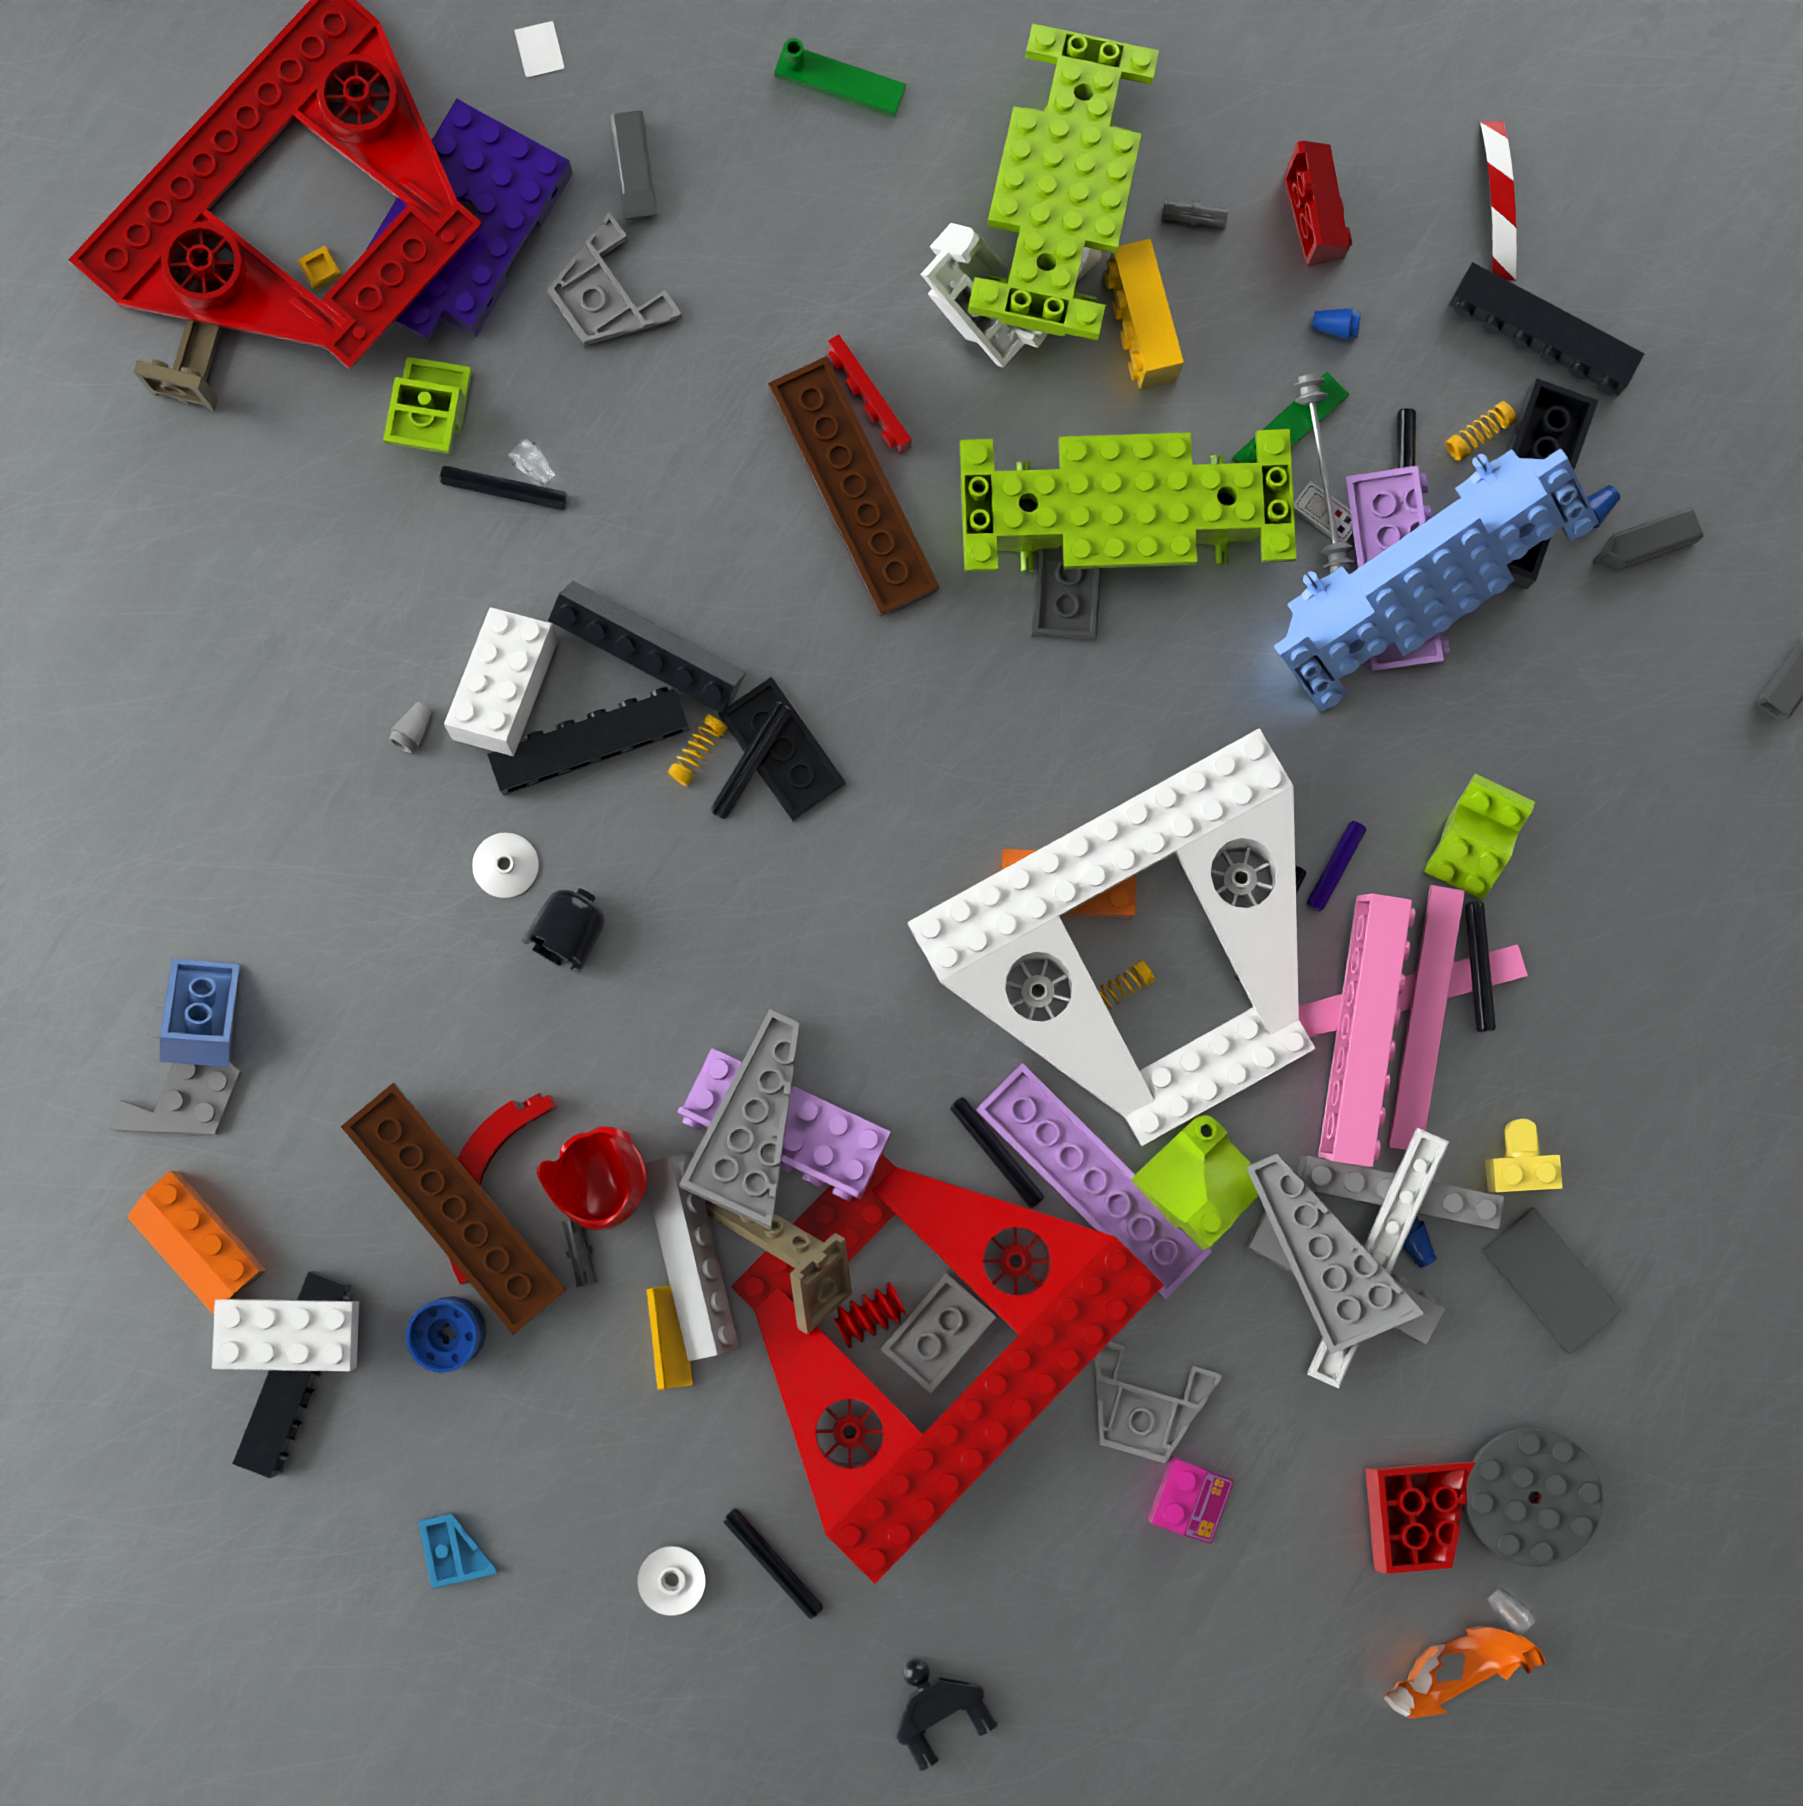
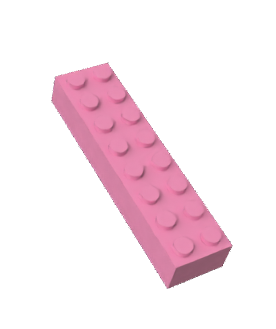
[1318,894,1415,1167]

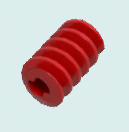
[833,1282,908,1349]

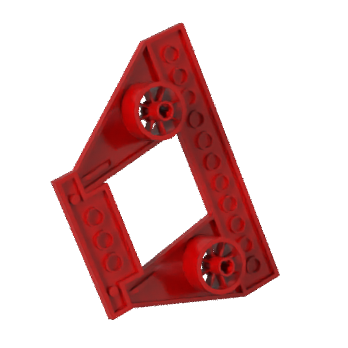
[68,0,483,370]
[731,1154,1164,1584]

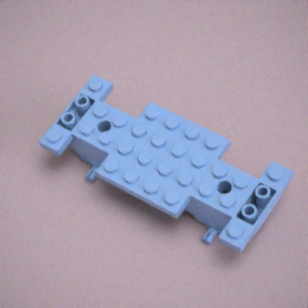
[1274,449,1599,712]

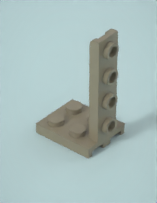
[134,262,233,411]
[705,1200,852,1334]

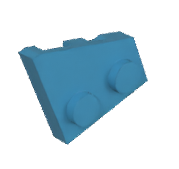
[418,1513,496,1589]

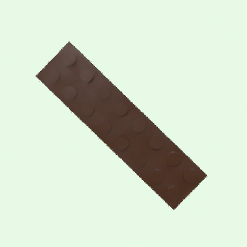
[768,356,939,617]
[341,1083,567,1335]

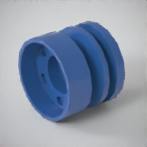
[406,1296,487,1373]

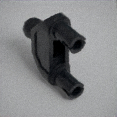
[896,1659,998,1771]

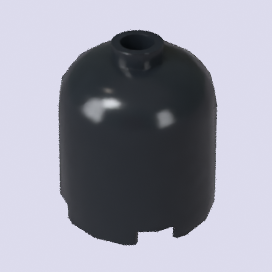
[522,888,604,973]

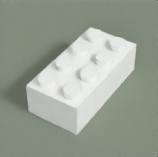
[444,607,558,757]
[212,1299,359,1371]

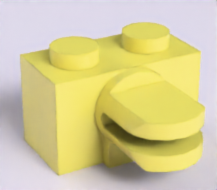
[1485,1119,1563,1193]

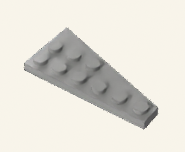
[679,1009,800,1230]
[1246,1154,1425,1354]

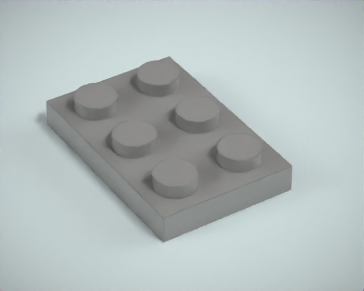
[880,1272,996,1394]

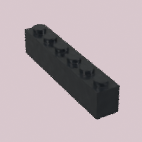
[1448,262,1645,396]
[548,581,746,713]
[487,687,690,796]
[232,1271,353,1478]

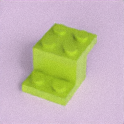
[383,357,472,454]
[1424,773,1535,900]

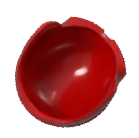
[536,1126,647,1230]

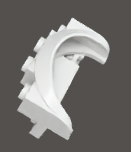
[920,223,1048,368]

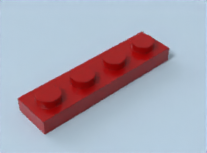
[826,334,912,455]

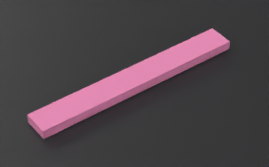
[1387,885,1465,1150]
[1299,944,1528,1038]

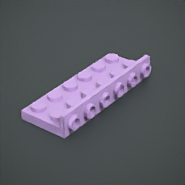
[1346,465,1450,672]
[677,1048,892,1202]

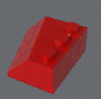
[1283,140,1352,267]
[1365,1462,1475,1574]

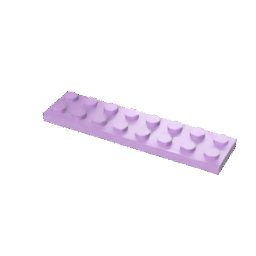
[975,1063,1212,1299]

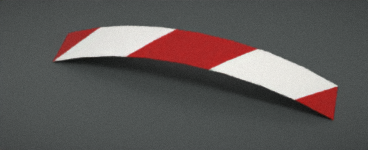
[1480,121,1517,281]

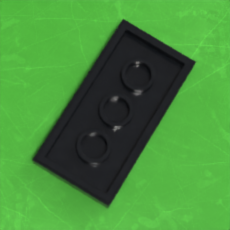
[718,677,846,822]

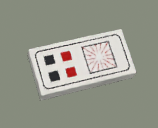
[1294,481,1353,543]

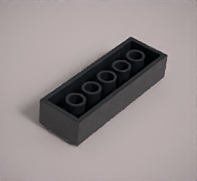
[1506,378,1599,589]

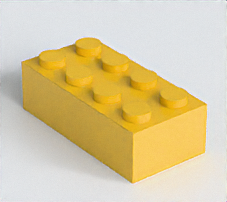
[1104,238,1184,390]

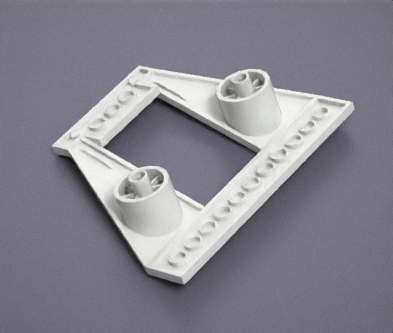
[907,728,1316,1147]

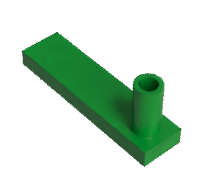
[774,38,906,117]
[1232,371,1349,463]

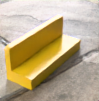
[647,1285,694,1390]

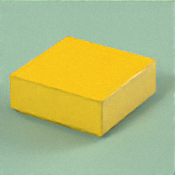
[297,245,342,291]

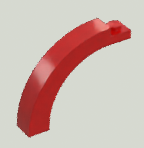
[449,1093,557,1285]

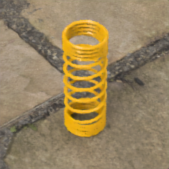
[1446,401,1517,461]
[667,714,728,787]
[1098,960,1155,1009]

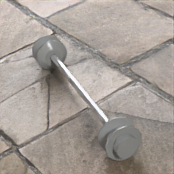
[1293,374,1356,574]

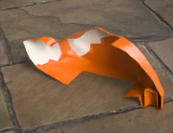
[1384,1626,1546,1719]

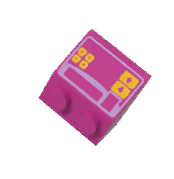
[1148,1456,1234,1544]

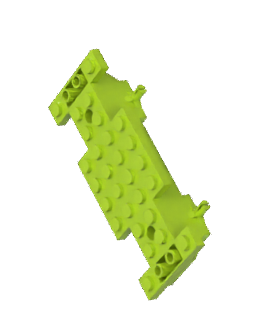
[967,23,1159,341]
[960,429,1297,573]

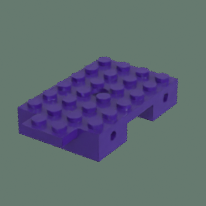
[366,98,573,341]

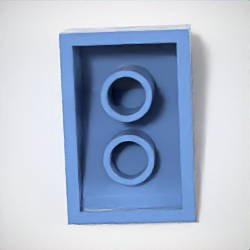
[160,958,240,1067]

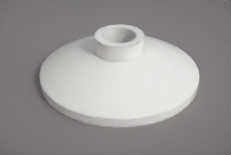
[473,833,539,898]
[637,1546,706,1616]

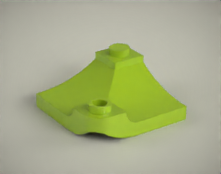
[1130,1115,1259,1251]

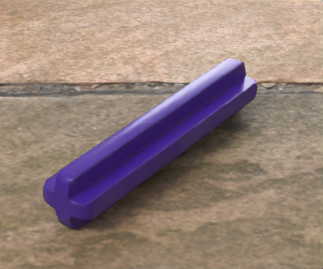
[1307,821,1366,911]

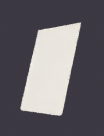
[514,21,564,77]

